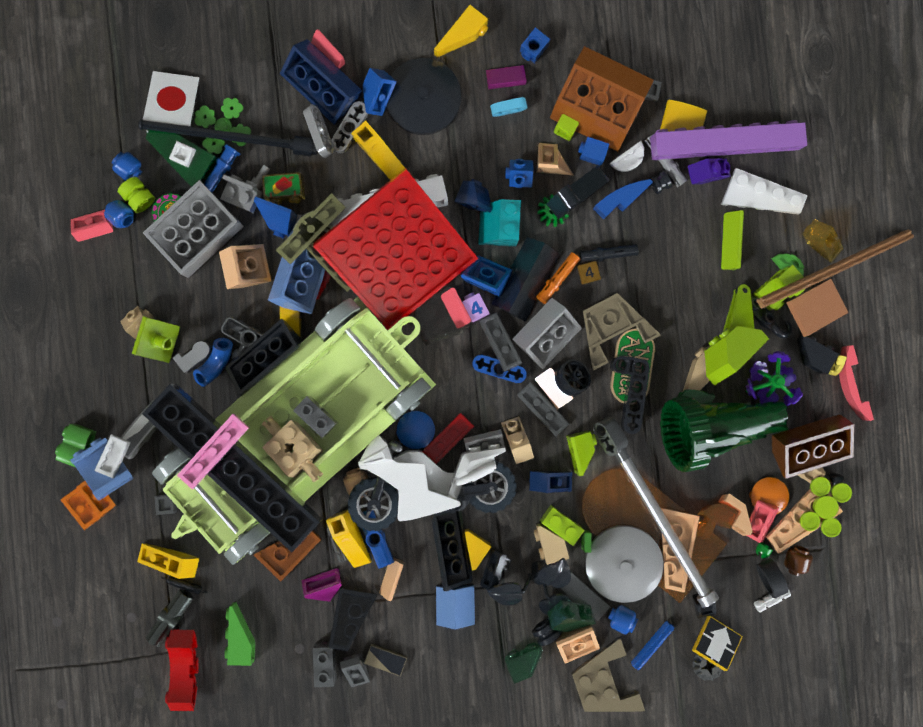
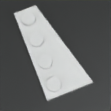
[721,168,807,214]

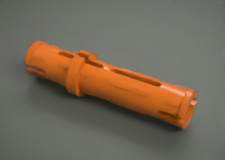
[536,252,581,304]

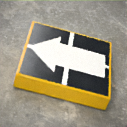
[692,616,743,671]

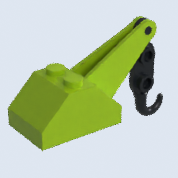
[704,284,792,385]

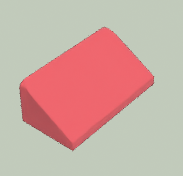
[311,29,345,69]
[71,210,113,242]
[441,288,471,329]
[746,500,779,543]

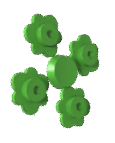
[195,98,251,154]

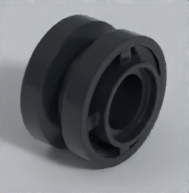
[531,617,563,646]

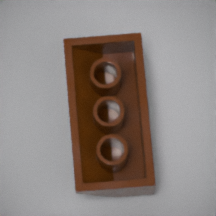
[772,414,854,479]

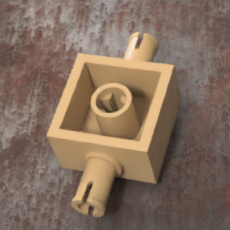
[262,416,324,482]

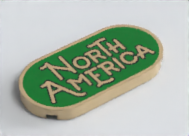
[610,329,655,405]

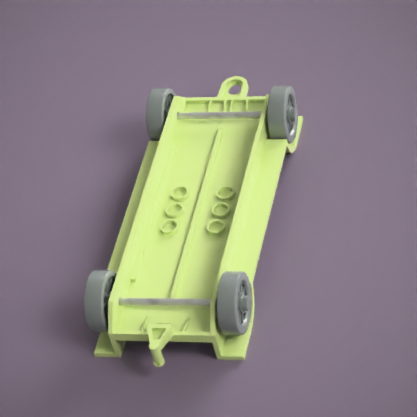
[152,297,436,565]

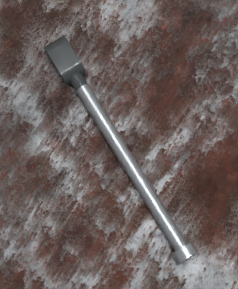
[593,416,719,608]

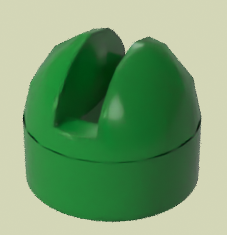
[756,542,773,559]

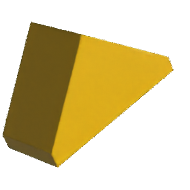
[465,529,491,570]

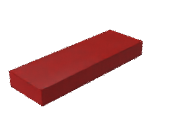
[422,413,474,464]

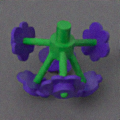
[746,351,803,406]

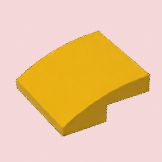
[660,100,707,132]

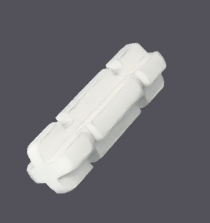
[754,591,791,612]

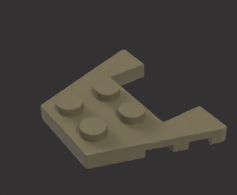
[583,293,661,370]
[572,637,645,712]

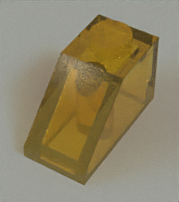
[803,219,844,263]

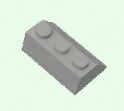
[512,298,582,369]

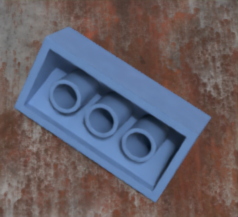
[268,230,325,314]

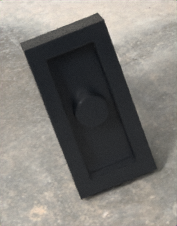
[480,549,512,590]

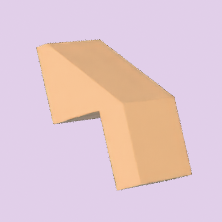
[718,494,753,536]

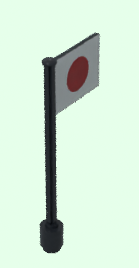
[138,71,317,157]

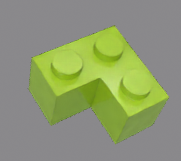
[752,265,805,311]

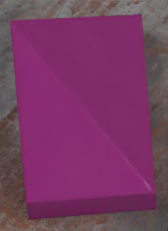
[302,568,341,602]

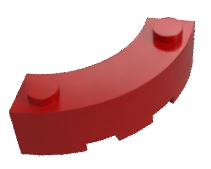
[165,630,199,711]

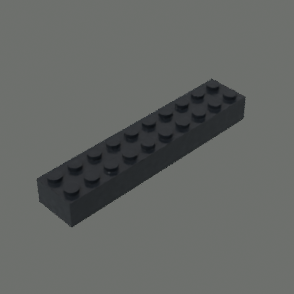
[142,384,323,552]

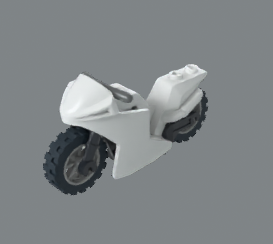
[348,435,516,531]

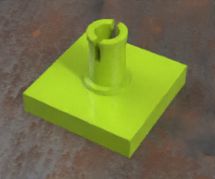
[132,316,180,363]

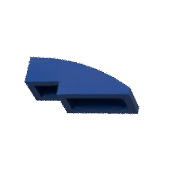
[593,179,653,219]

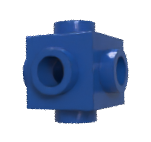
[505,159,533,188]

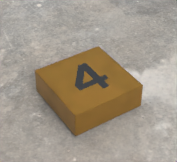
[577,261,601,285]

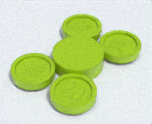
[800,477,852,537]

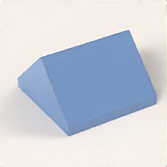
[436,585,475,629]

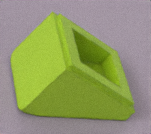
[554,114,579,141]

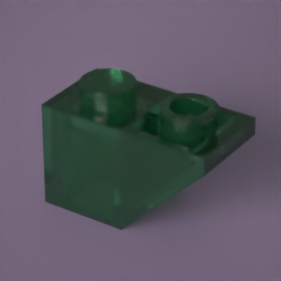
[547,601,596,632]
[505,642,543,684]

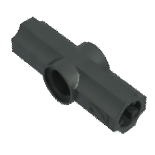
[146,589,194,647]

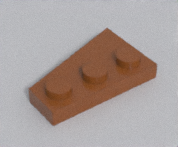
[254,530,322,582]

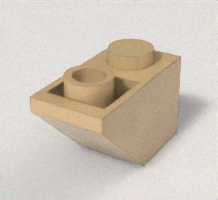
[501,417,534,464]
[533,523,569,565]

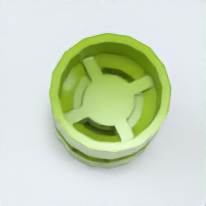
[117,176,155,213]

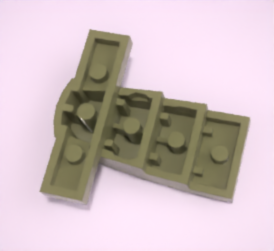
[276,193,351,292]

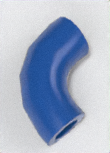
[193,338,233,387]

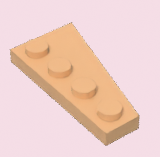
[766,489,843,554]
[660,507,700,593]

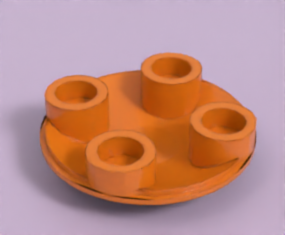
[749,477,789,515]

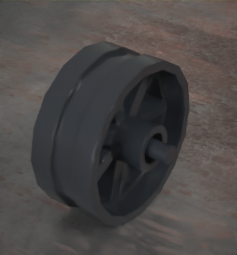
[554,359,591,397]

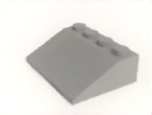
[143,180,244,278]

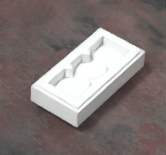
[95,434,131,478]

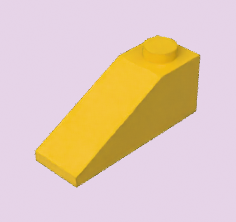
[434,5,488,58]
[137,543,199,579]

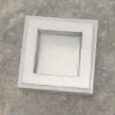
[169,141,196,168]

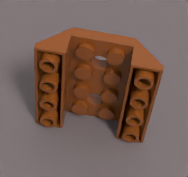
[550,46,654,152]

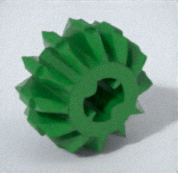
[537,194,569,227]

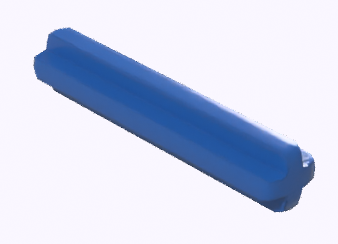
[631,621,674,670]

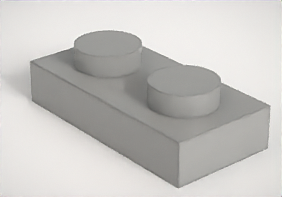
[464,429,505,451]

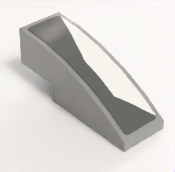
[120,400,157,459]

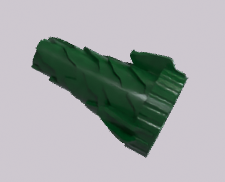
[660,389,788,472]

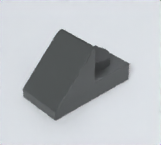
[340,653,370,687]

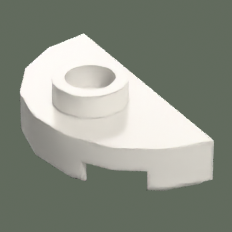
[610,141,644,172]

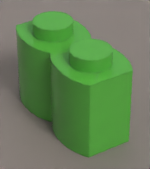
[55,423,96,467]

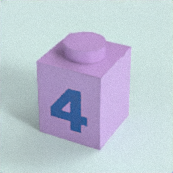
[462,292,490,323]

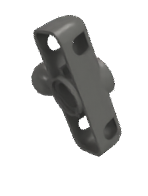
[221,316,263,360]

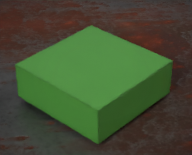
[581,530,591,553]

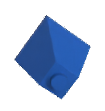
[254,197,297,239]

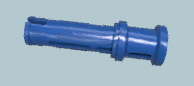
[204,144,241,192]

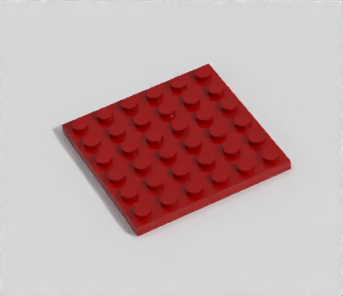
[313,168,478,330]

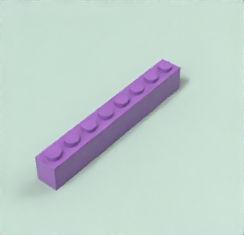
[650,120,807,160]

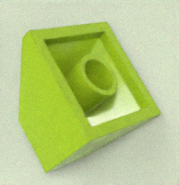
[566,431,597,476]

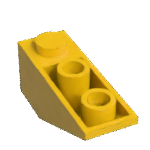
[351,120,405,180]
[326,509,372,568]

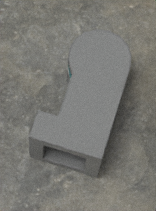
[173,341,213,373]

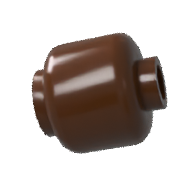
[784,545,813,576]

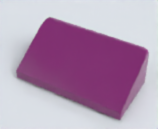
[486,65,526,90]

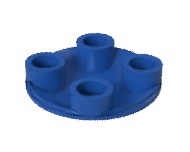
[397,411,435,449]

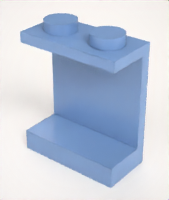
[70,438,133,501]

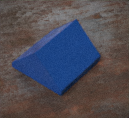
[461,255,512,297]

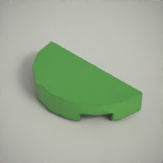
[771,253,804,275]

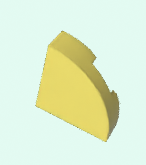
[829,355,847,376]

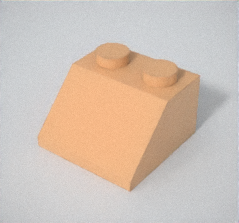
[219,244,271,289]

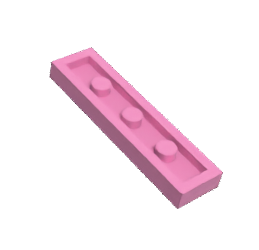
[177,414,250,489]

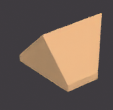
[536,143,574,176]

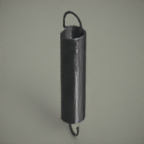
[161,576,208,594]

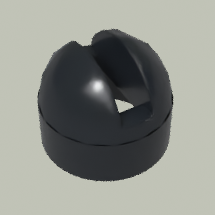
[828,473,844,487]

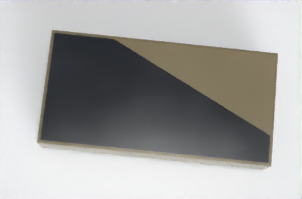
[364,644,407,676]

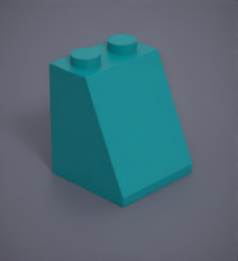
[478,199,521,246]

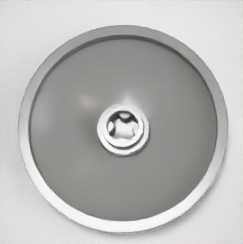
[586,525,664,603]

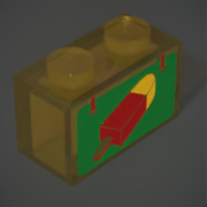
[262,172,305,204]

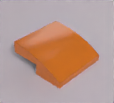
[61,481,116,530]

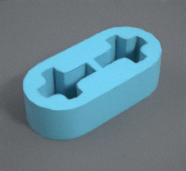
[490,97,527,117]

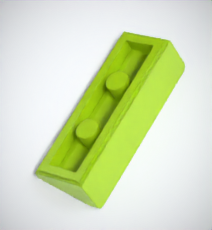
[721,210,744,270]

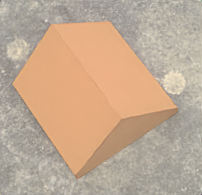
[555,621,600,664]

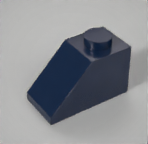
[455,179,492,213]
[529,471,572,493]

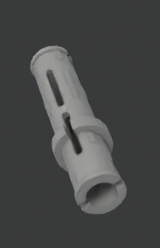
[645,135,687,188]

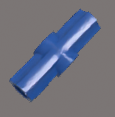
[362,510,394,569]

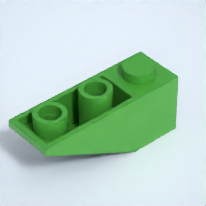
[225,602,255,666]

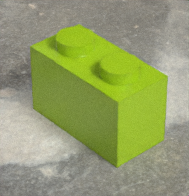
[540,505,585,546]

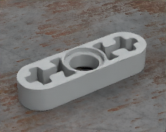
[331,101,368,153]
[303,104,335,158]

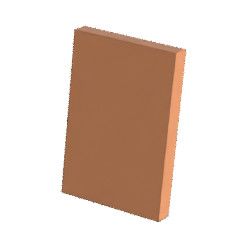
[786,279,849,337]

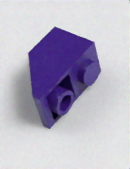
[688,159,731,184]

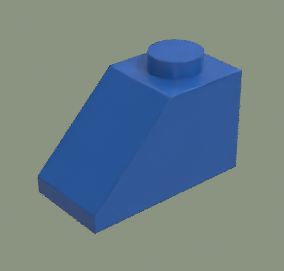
[363,68,397,116]

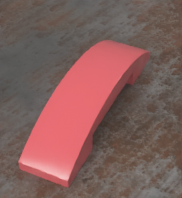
[839,345,874,421]

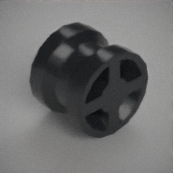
[649,171,672,195]

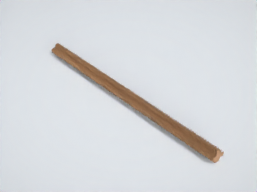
[757,229,914,309]

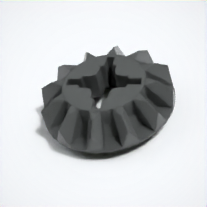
[693,654,723,681]

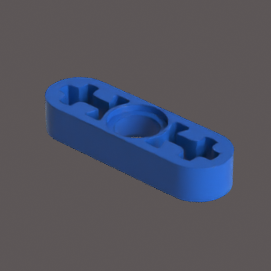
[472,355,526,383]

